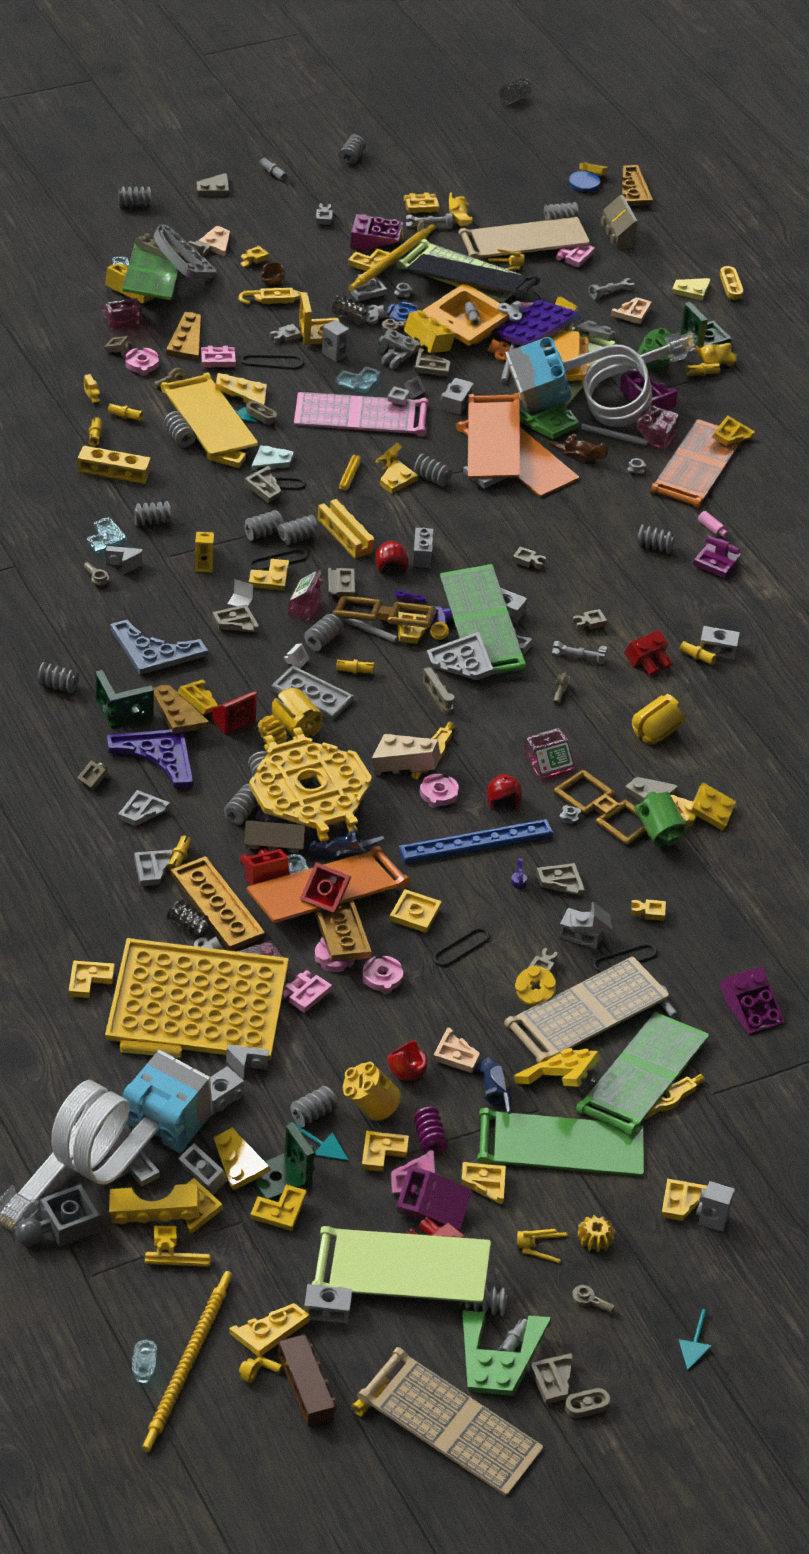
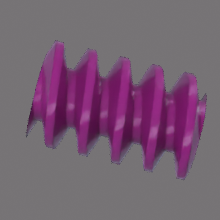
[414,1106,448,1155]

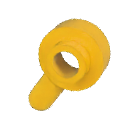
[239,1356,283,1383]

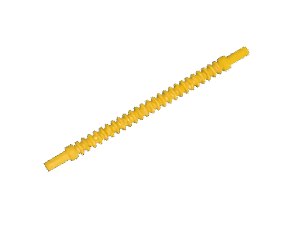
[348,224,436,292]
[142,1271,233,1452]

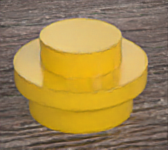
[430,622,449,640]

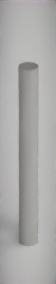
[501,342,518,384]
[581,423,648,446]
[331,610,398,643]

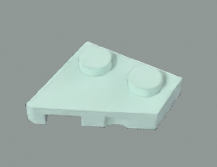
[252,445,294,471]

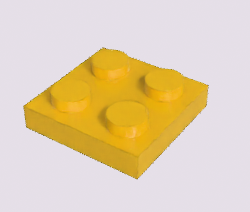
[689,783,736,831]
[389,889,442,933]

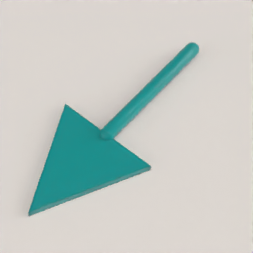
[235,407,259,424]
[290,1122,349,1161]
[679,1309,712,1371]

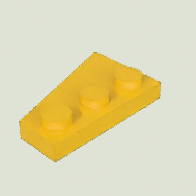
[214,1128,272,1190]
[229,1303,310,1357]

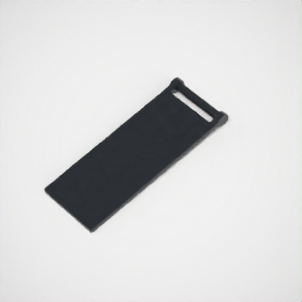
[406,254,540,299]

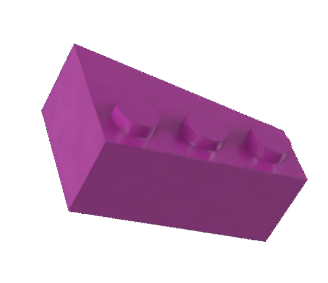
[619,369,678,415]

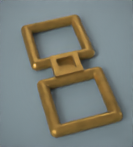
[334,595,437,628]
[553,770,647,846]

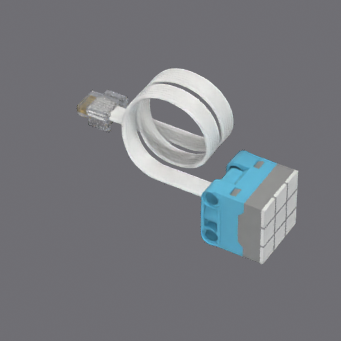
[505,332,697,427]
[0,1050,213,1234]

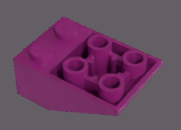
[350,214,403,250]
[719,966,785,1034]
[397,1166,472,1231]

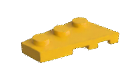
[215,373,267,405]

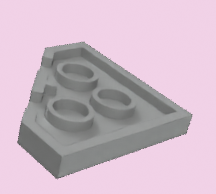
[427,632,495,680]

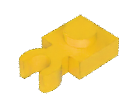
[579,163,609,176]
[84,374,100,403]
[631,899,666,921]
[154,1226,177,1255]

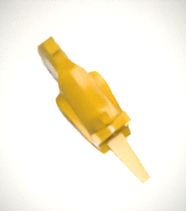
[449,192,473,226]

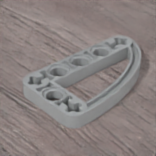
[154,225,217,279]

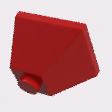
[212,691,257,735]
[300,862,351,914]

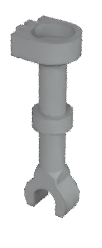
[406,213,453,229]
[589,278,635,301]
[552,641,607,664]

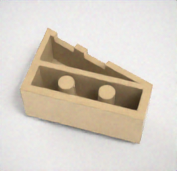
[372,734,441,776]

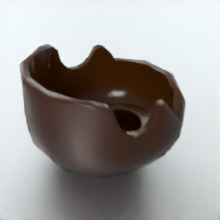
[260,262,285,286]

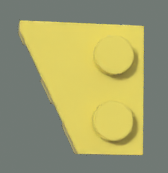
[672,278,711,301]

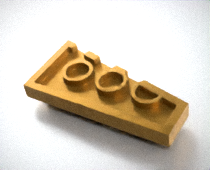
[622,165,653,206]
[166,312,201,361]
[153,685,209,734]

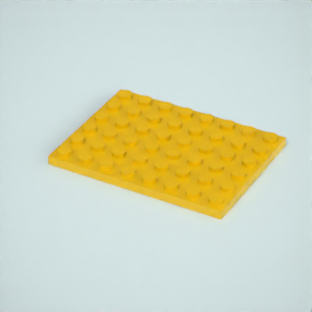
[105,938,289,1061]

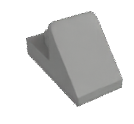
[106,546,143,574]
[570,902,612,932]
[226,1044,269,1079]

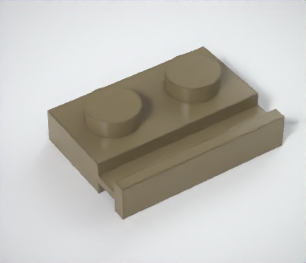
[328,568,355,597]

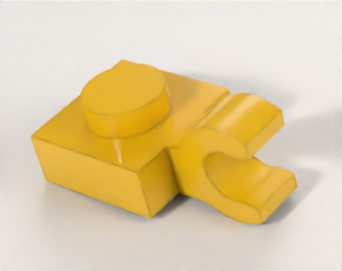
[240,246,269,268]
[376,442,402,470]

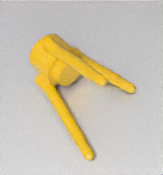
[488,248,524,271]
[517,1229,568,1263]

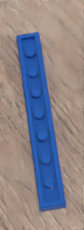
[399,819,553,864]

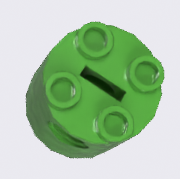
[638,328,676,371]
[634,791,688,846]

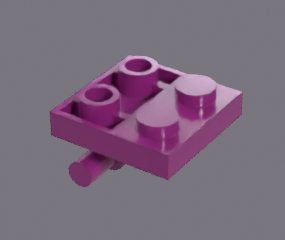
[693,536,741,578]

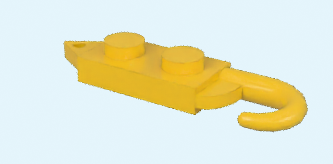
[238,288,303,304]

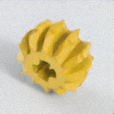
[258,714,287,745]
[578,1214,615,1252]

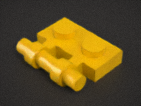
[404,193,439,214]

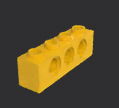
[78,446,151,484]

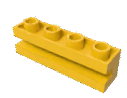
[318,499,375,559]

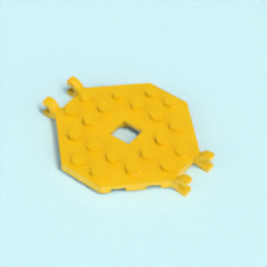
[249,727,372,842]

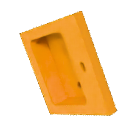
[422,284,510,346]
[545,331,589,381]

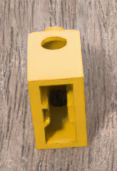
[194,532,214,573]

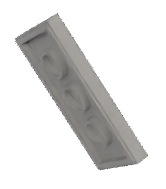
[271,665,354,721]

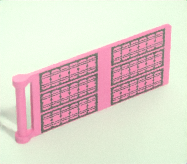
[294,392,429,437]

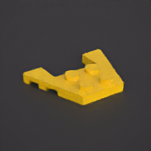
[514,1048,600,1087]

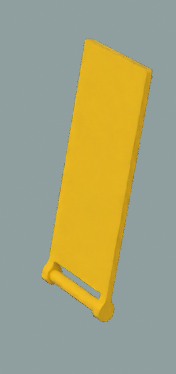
[160,372,258,456]

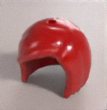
[376,541,409,574]
[486,774,522,810]
[387,1040,427,1081]

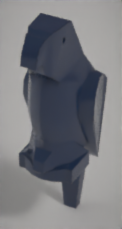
[310,829,385,861]
[476,1057,512,1114]

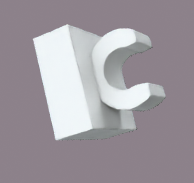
[284,644,309,669]

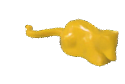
[671,343,737,367]

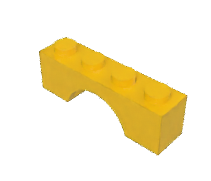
[109,1184,200,1224]

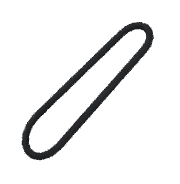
[241,354,304,369]

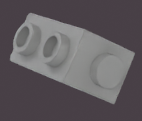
[378,328,418,355]

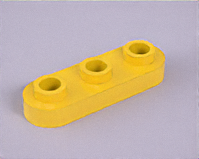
[720,266,743,300]

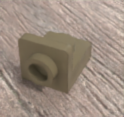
[188,241,211,258]
[104,336,134,359]
[77,760,111,790]

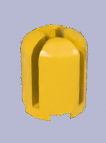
[272,688,323,737]
[632,694,686,745]

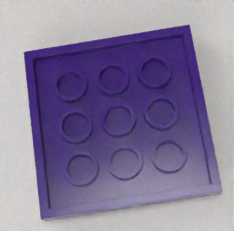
[492,300,581,346]

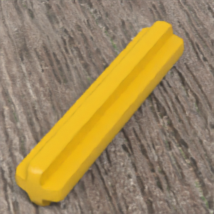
[339,455,361,491]
[120,1040,182,1058]
[145,1252,211,1266]

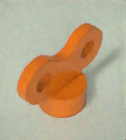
[488,339,510,362]

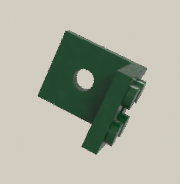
[680,302,731,348]
[95,670,154,728]
[251,1123,316,1201]

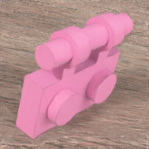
[556,245,595,268]
[201,346,236,368]
[282,970,332,1013]

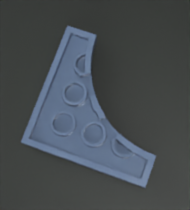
[110,619,208,675]

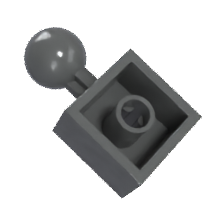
[15,1184,100,1247]

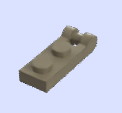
[135,233,181,261]
[423,667,454,714]

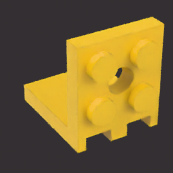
[299,292,339,345]

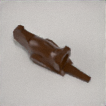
[549,434,608,463]

